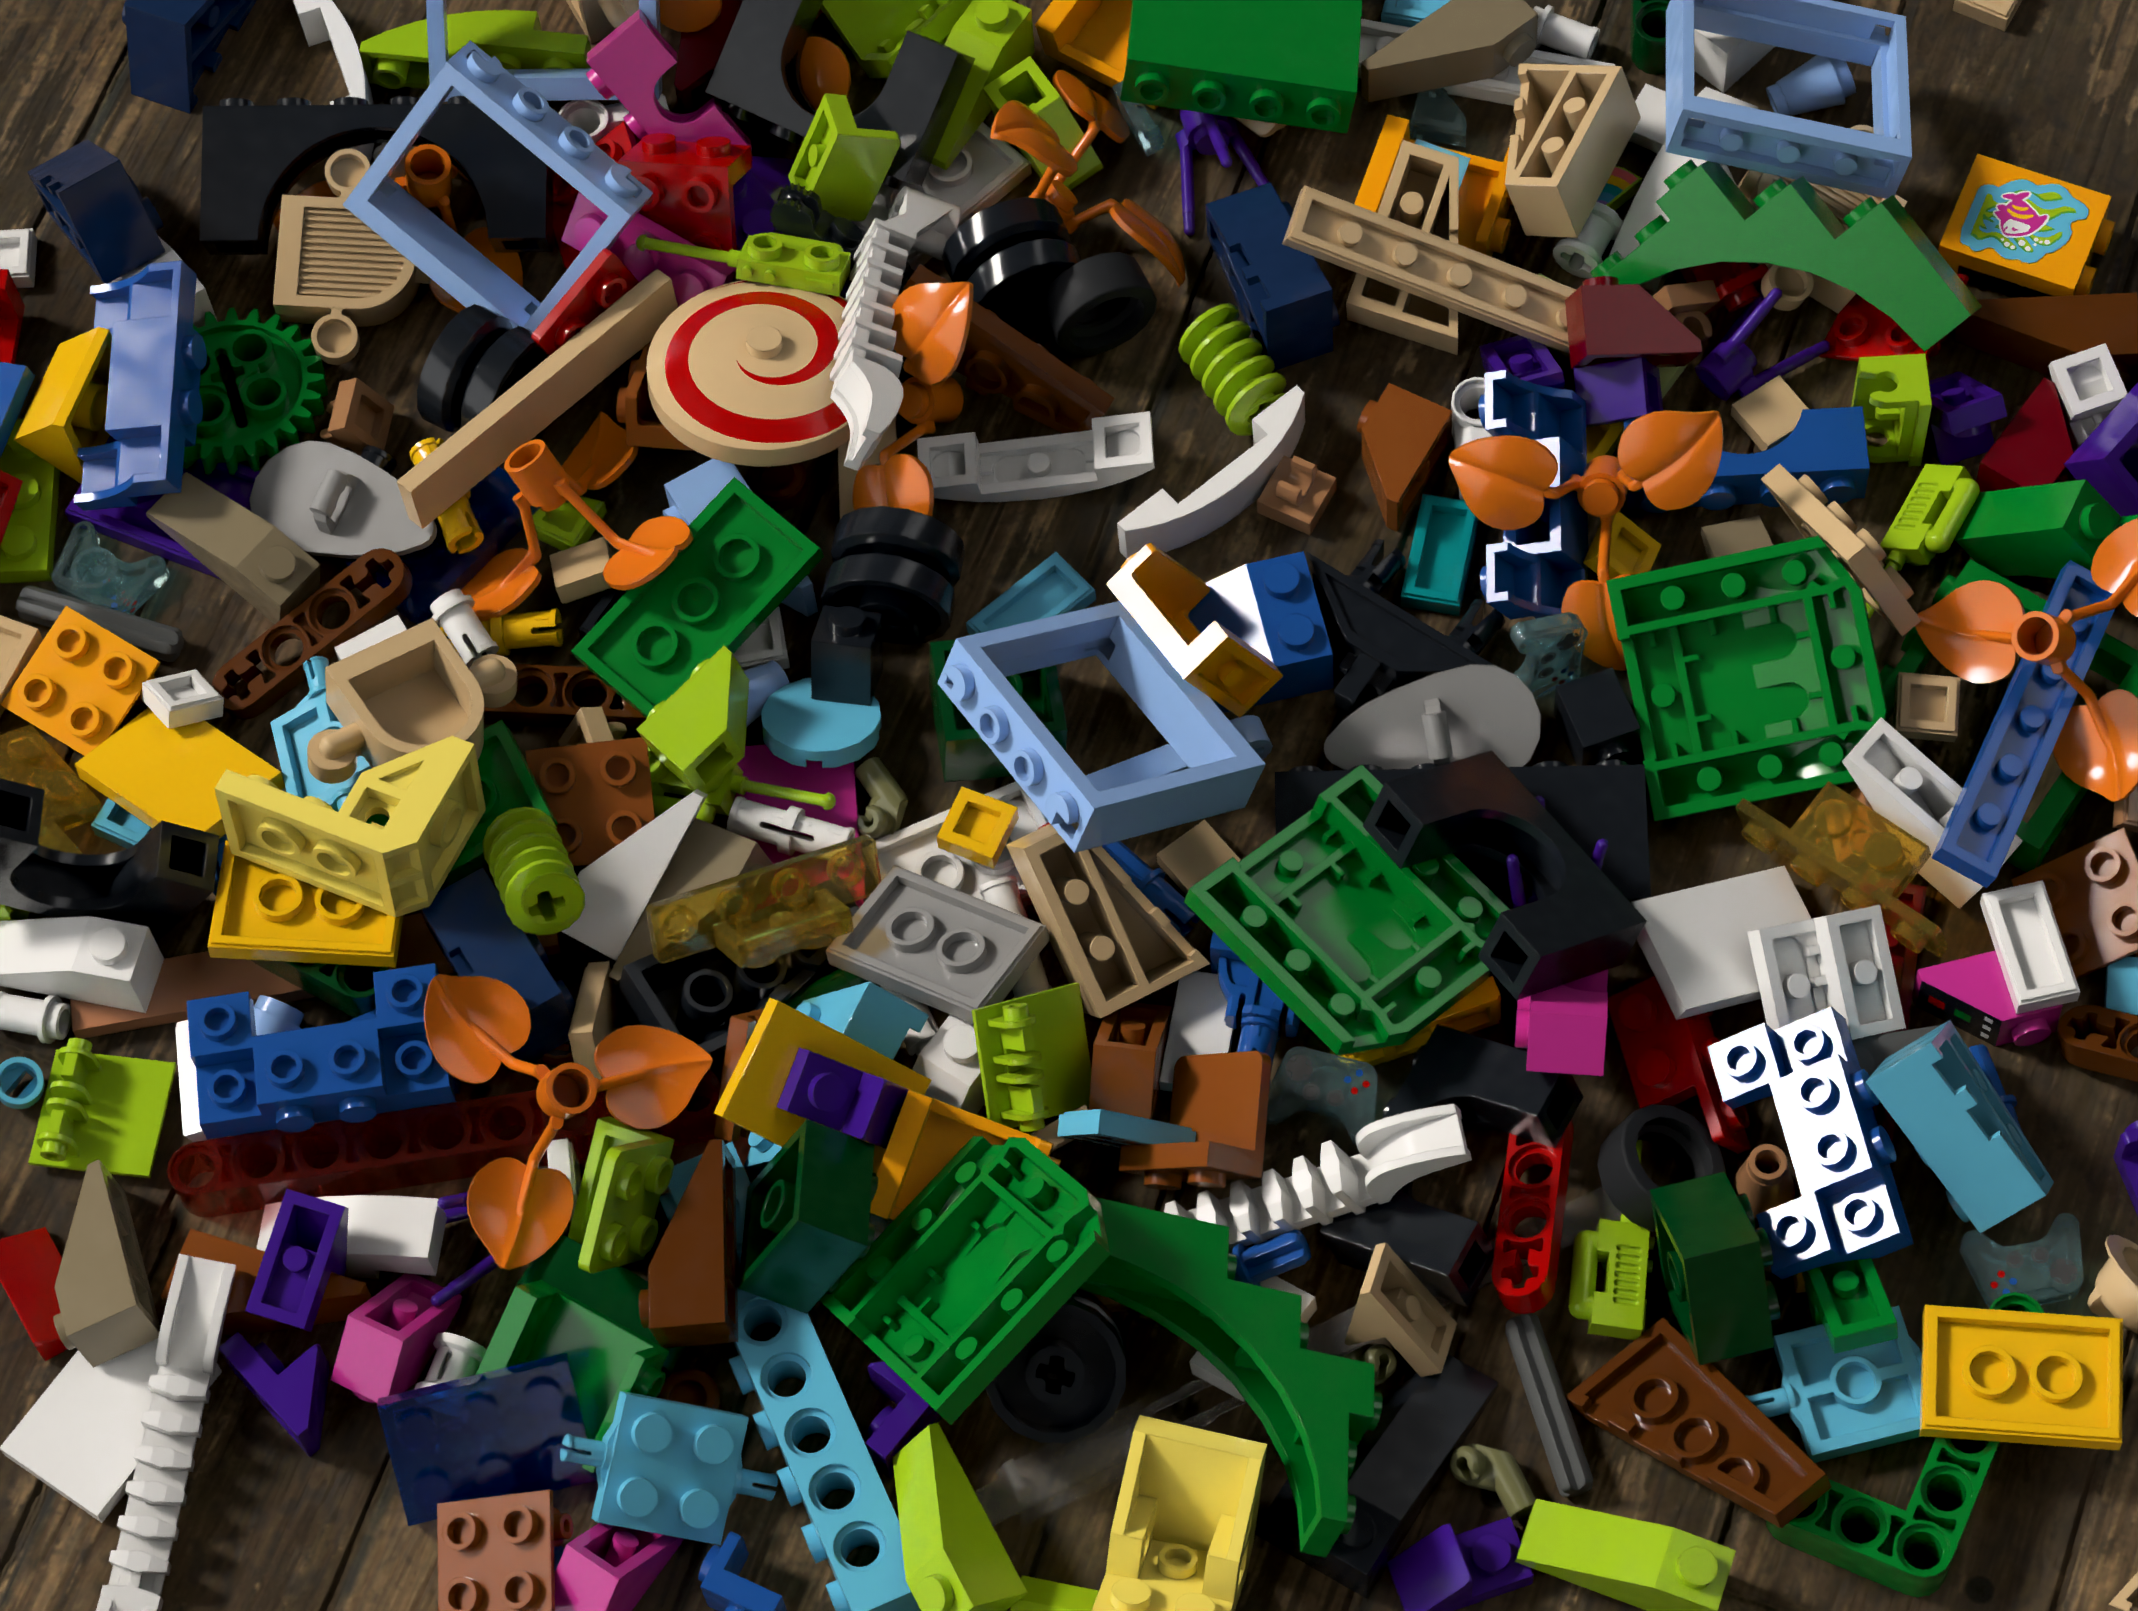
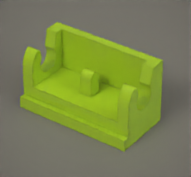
[1851,353,1932,466]

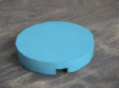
[761,678,881,768]

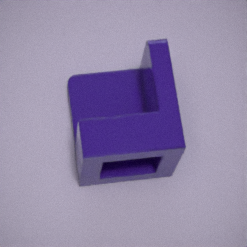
[1573,357,1663,427]

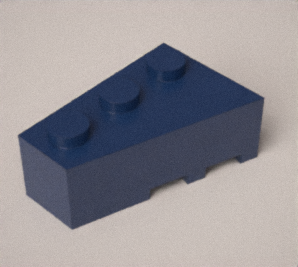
[122,0,257,114]
[27,140,166,284]
[1205,182,1340,371]
[420,867,576,1073]

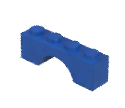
[1622,406,1870,513]

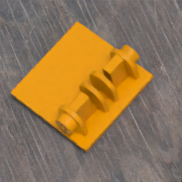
[0,606,161,756]

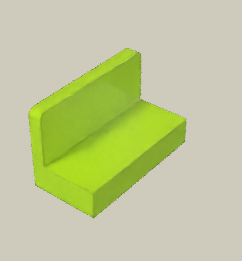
[788,93,901,221]

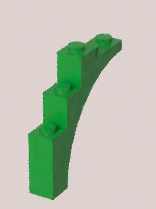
[1590,159,1982,352]
[1955,479,2138,579]
[1079,1197,1383,1558]

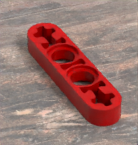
[1492,1119,1574,1314]

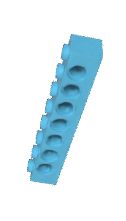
[659,1142,920,1611]

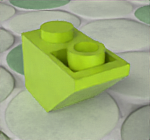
[983,56,1104,190]
[636,646,749,793]

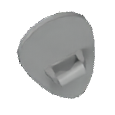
[250,440,437,559]
[1324,664,1541,770]

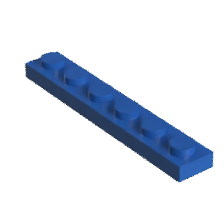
[1932,560,2115,888]

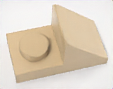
[1344,1243,1457,1377]

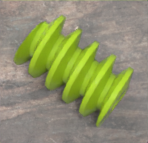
[1178,303,1286,436]
[482,807,585,936]

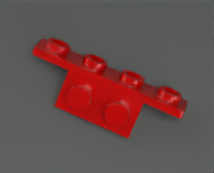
[1608,976,1751,1154]

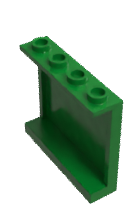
[1120,0,1362,134]

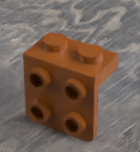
[1119,1051,1271,1190]

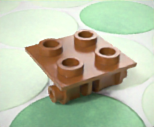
[525,737,655,867]
[2011,827,2138,980]
[437,1489,573,1611]

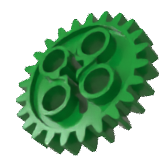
[183,308,328,476]

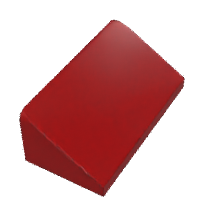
[0,1227,67,1362]

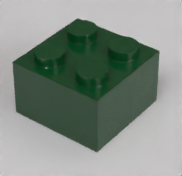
[929,640,1068,783]
[738,1119,878,1314]
[1650,1172,1780,1365]

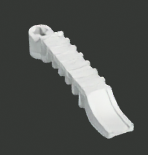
[830,186,960,471]
[1164,1104,1472,1254]
[96,1254,237,1611]

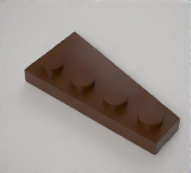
[898,264,1115,434]
[1565,1318,1831,1528]

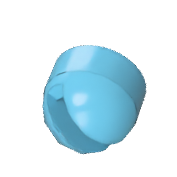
[0,1056,45,1109]

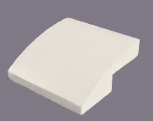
[1747,905,1906,1040]

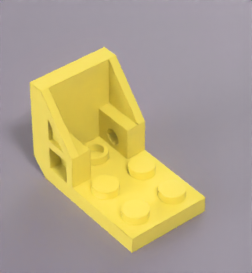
[214,736,486,917]
[1092,1415,1267,1611]

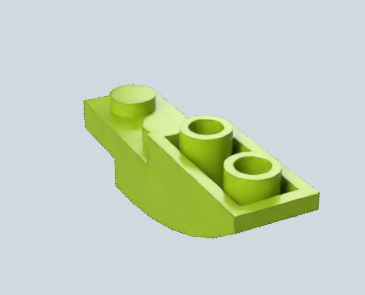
[359,10,591,89]

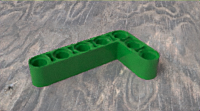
[1765,1292,2044,1597]

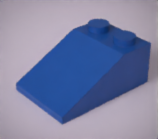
[1188,551,1334,713]

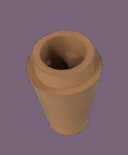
[1731,1144,1795,1218]

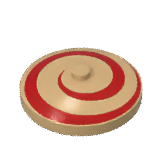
[646,280,850,467]

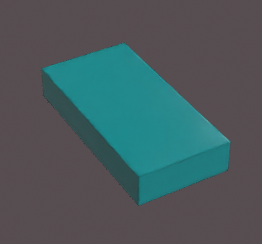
[1400,494,1480,616]

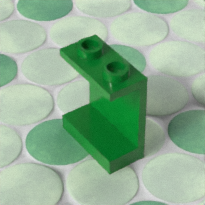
[464,1280,670,1473]

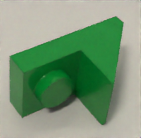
[1801,1258,1898,1354]

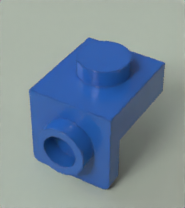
[698,1531,787,1611]

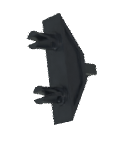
[1307,539,1506,716]

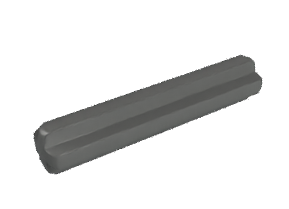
[16,585,185,662]
[1505,1313,1593,1498]

